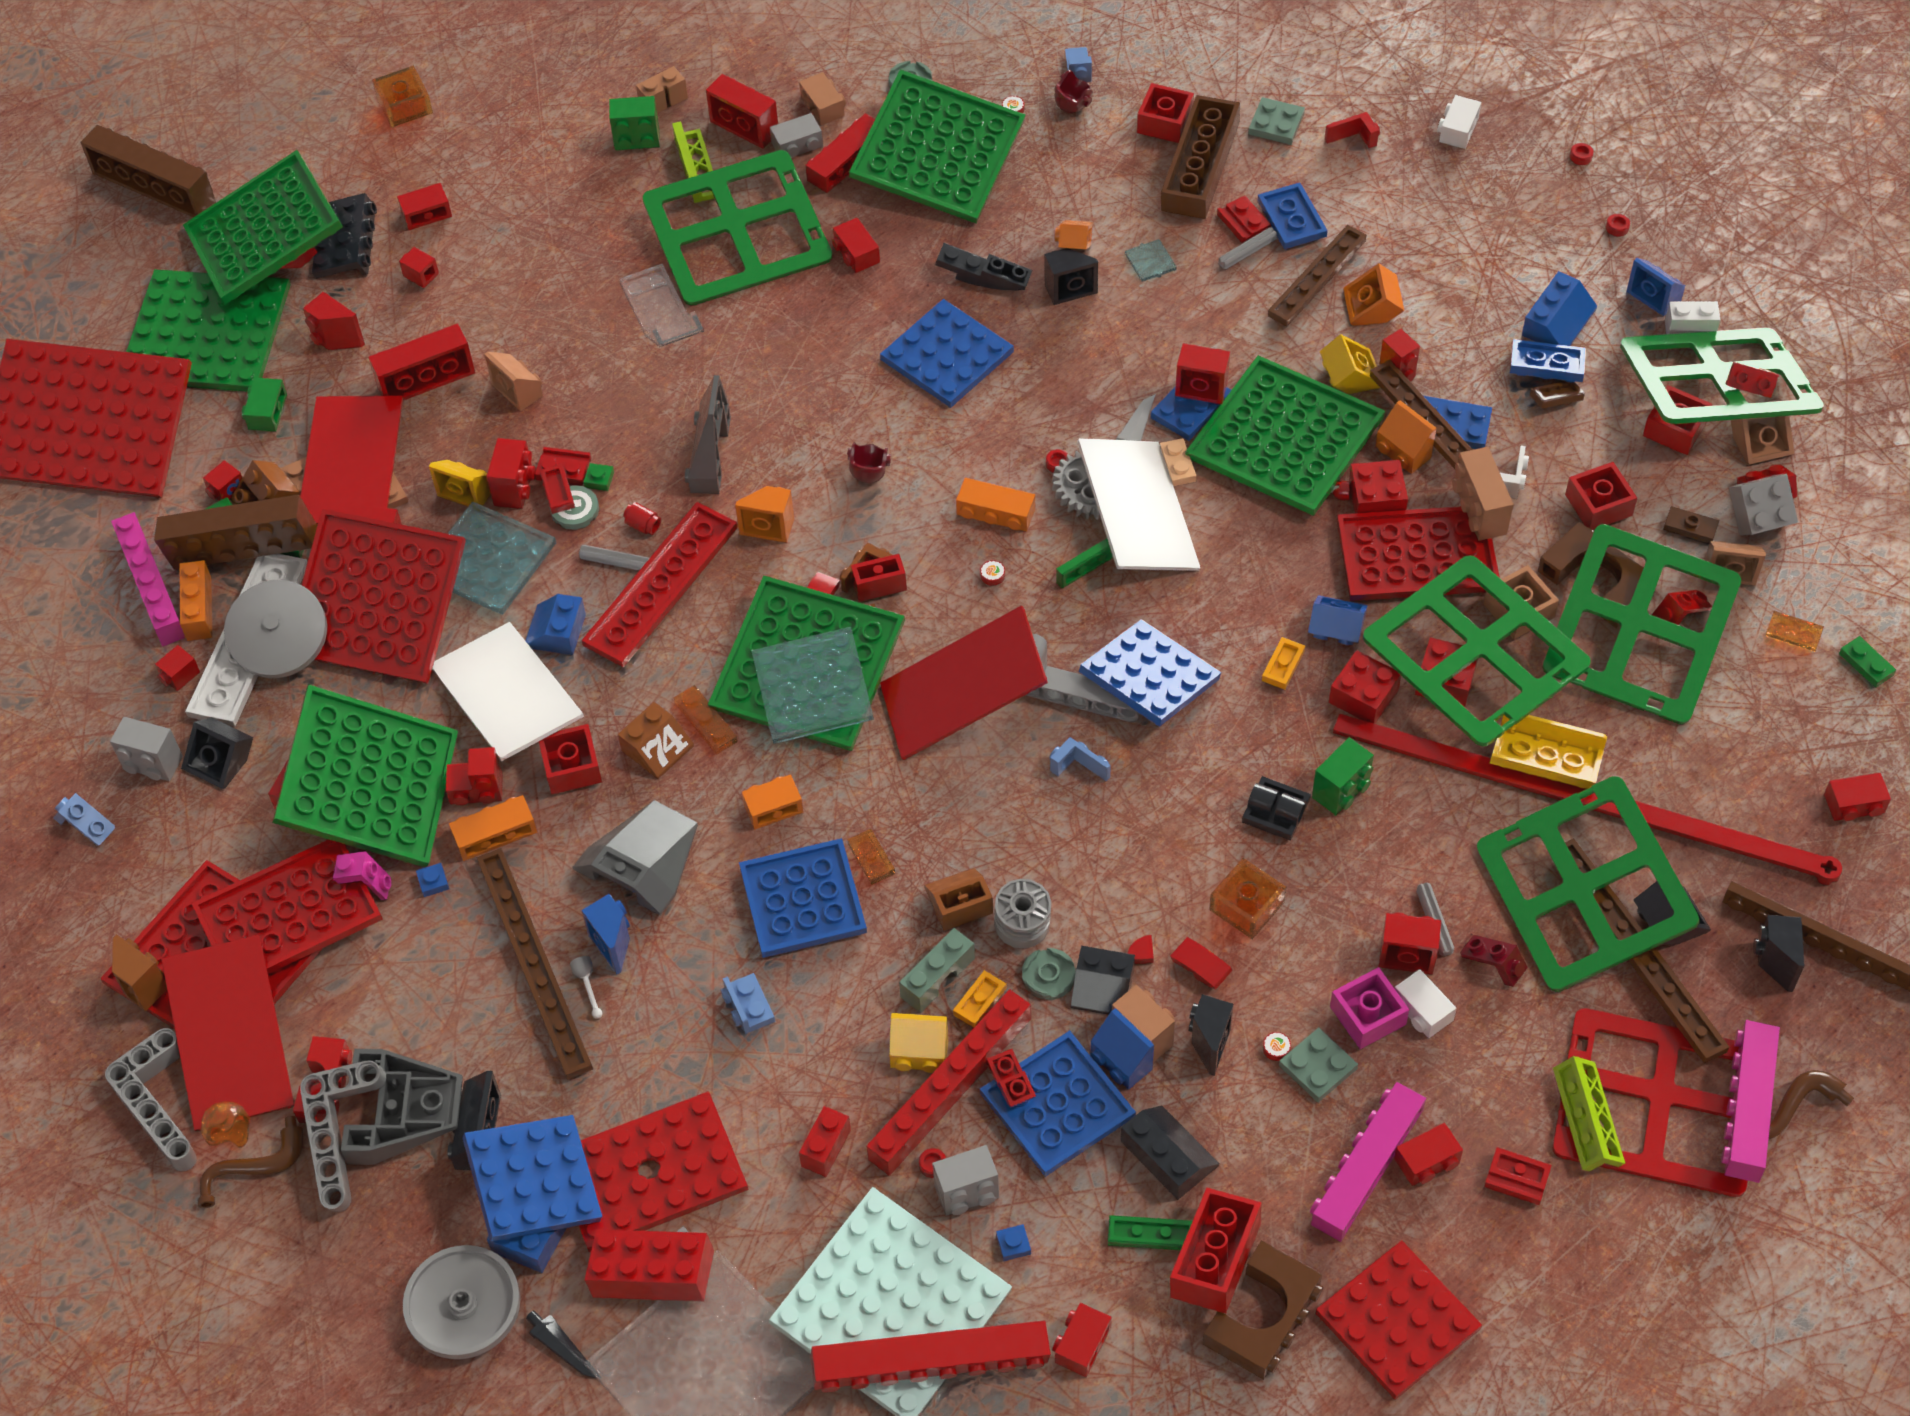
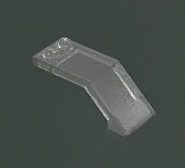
[619,264,704,348]

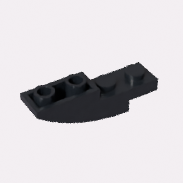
[935,243,1033,291]

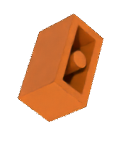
[742,774,804,830]

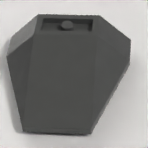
[573,800,698,916]

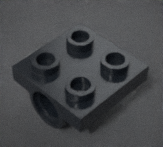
[1242,776,1311,841]

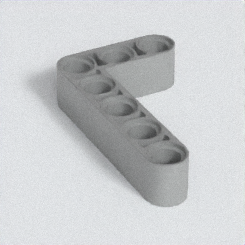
[1027,634,1140,722]
[105,1028,197,1172]
[300,1061,386,1212]

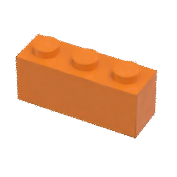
[1055,220,1093,249]
[956,478,1036,532]
[180,560,212,641]
[449,795,537,861]

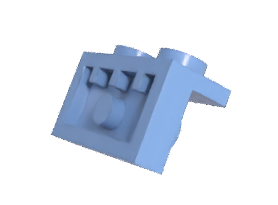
[720,973,775,1034]

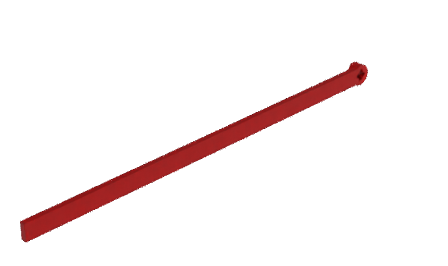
[1333,713,1842,885]

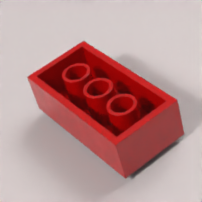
[368,323,476,401]
[1170,1187,1262,1314]
[585,1229,714,1302]

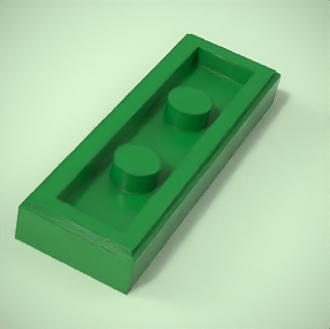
[1056,538,1113,589]
[1108,1215,1193,1250]

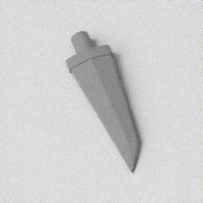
[1116,394,1156,441]

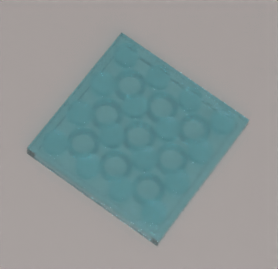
[448,501,556,615]
[752,627,874,744]

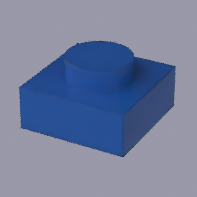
[416,863,449,897]
[996,1224,1031,1261]

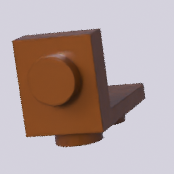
[840,542,892,593]

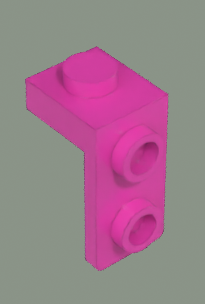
[333,851,391,900]

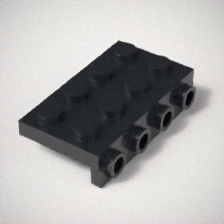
[312,193,377,279]

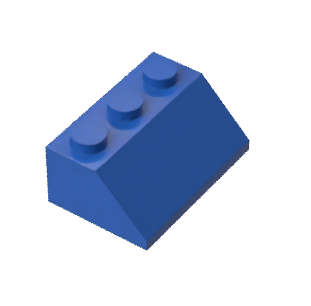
[1522,271,1597,346]

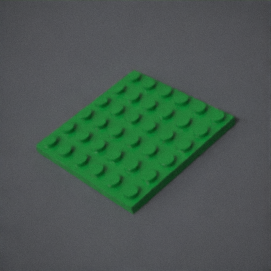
[849,69,1026,224]
[183,150,343,304]
[126,269,291,392]
[1185,355,1385,516]
[708,575,905,751]
[272,684,458,868]

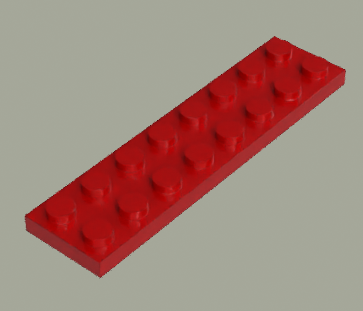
[581,502,738,668]

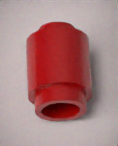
[623,502,661,535]

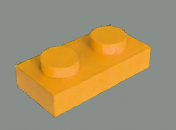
[1262,637,1305,690]
[953,970,1007,1028]

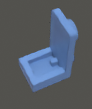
[1065,47,1092,82]
[1049,737,1111,781]
[53,793,115,846]

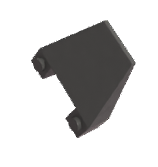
[685,375,731,494]
[341,1049,463,1165]

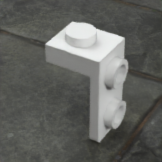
[1500,446,1529,499]

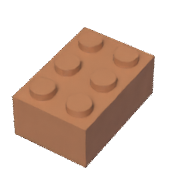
[1452,447,1514,541]

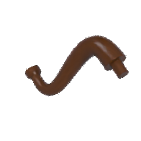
[1768,1070,1854,1139]
[197,1116,303,1208]

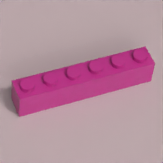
[111,512,186,647]
[1721,1020,1780,1183]
[1310,1082,1426,1242]

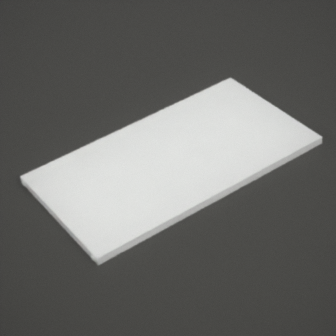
[1077,439,1200,571]
[432,622,584,761]

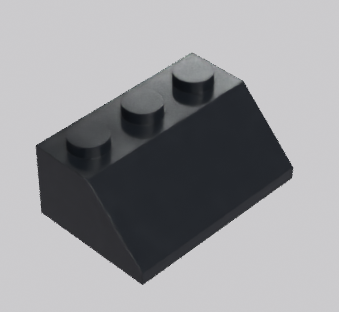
[447,1071,501,1171]
[1121,1106,1220,1200]

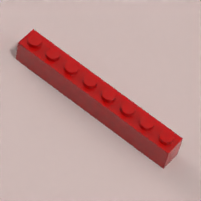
[866,989,1031,1176]
[810,1320,1051,1393]

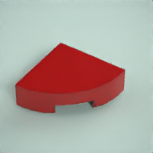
[1127,935,1154,964]

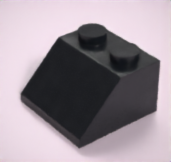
[1044,248,1098,305]
[181,718,254,789]
[1633,881,1711,946]
[1753,915,1805,992]
[1071,945,1135,1015]
[1188,994,1234,1076]

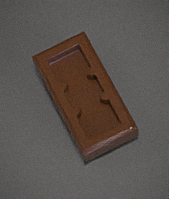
[1530,381,1585,409]
[1663,506,1720,543]

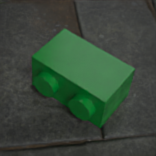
[242,377,287,432]

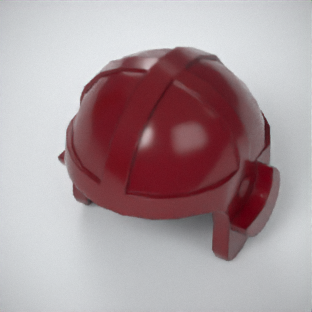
[1054,70,1093,113]
[847,442,891,483]

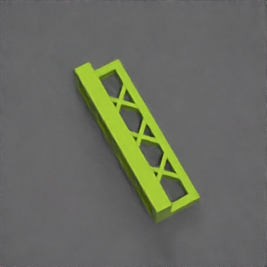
[672,121,715,203]
[1553,1056,1625,1172]

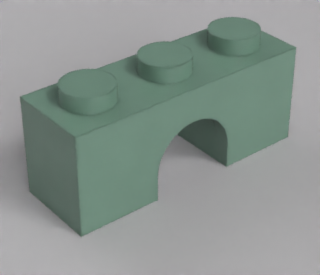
[899,928,975,1013]

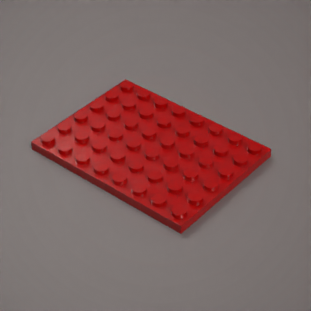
[0,338,192,498]

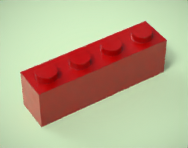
[805,113,875,193]

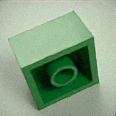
[609,96,660,150]
[1312,737,1374,815]

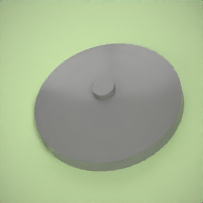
[224,580,327,678]
[403,1245,520,1359]

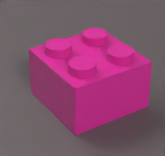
[1330,967,1409,1049]

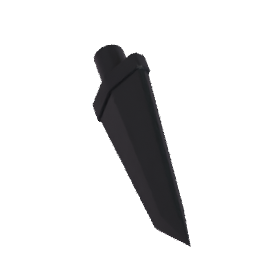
[526,1310,602,1380]

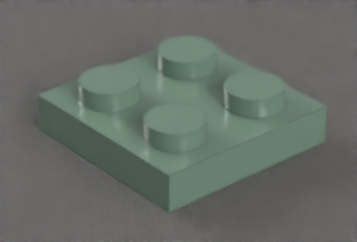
[1248,97,1305,145]
[1279,1027,1358,1103]

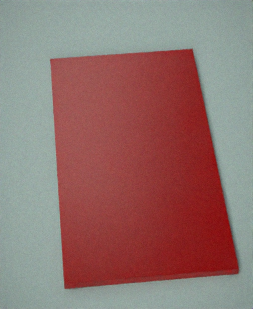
[300,396,403,526]
[880,606,1048,760]
[162,934,295,1131]

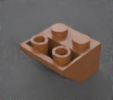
[231,460,300,504]
[924,868,993,931]
[112,934,167,1012]

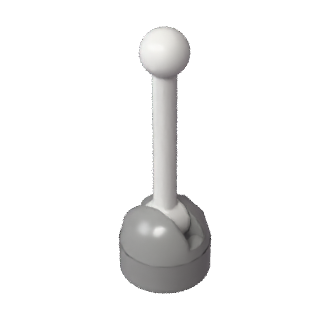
[570,956,603,1019]

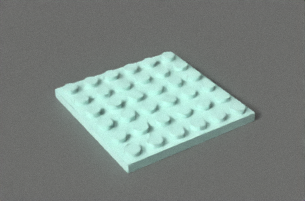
[769,1187,1012,1416]

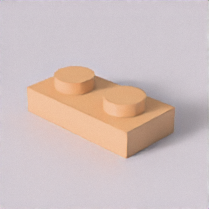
[1160,438,1196,486]

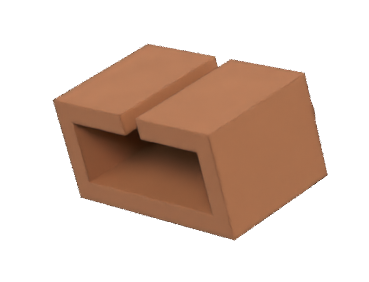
[636,66,688,114]
[799,72,846,126]

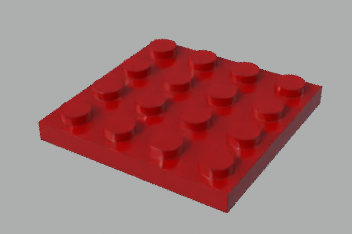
[1315,1240,1482,1400]

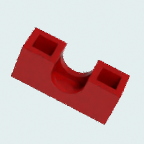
[293,1036,352,1123]

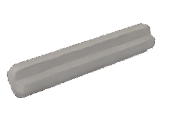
[1218,227,1277,269]
[579,545,649,570]
[1416,883,1454,956]

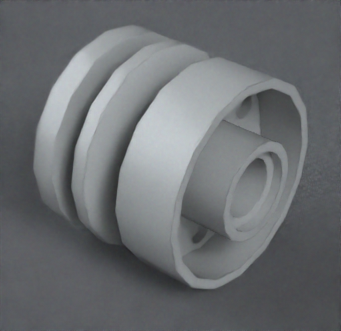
[994,878,1051,949]

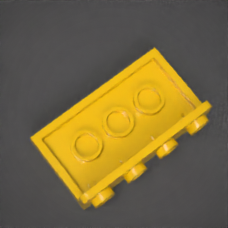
[1490,715,1607,789]

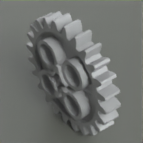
[1052,451,1100,520]

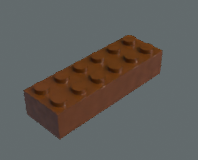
[1161,95,1240,219]
[80,125,216,218]
[154,495,317,570]

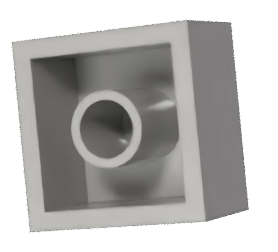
[1729,474,1798,535]
[110,717,183,782]
[933,1145,999,1216]

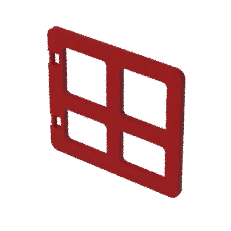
[1552,1008,1748,1197]

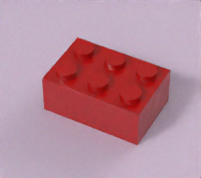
[706,74,778,149]

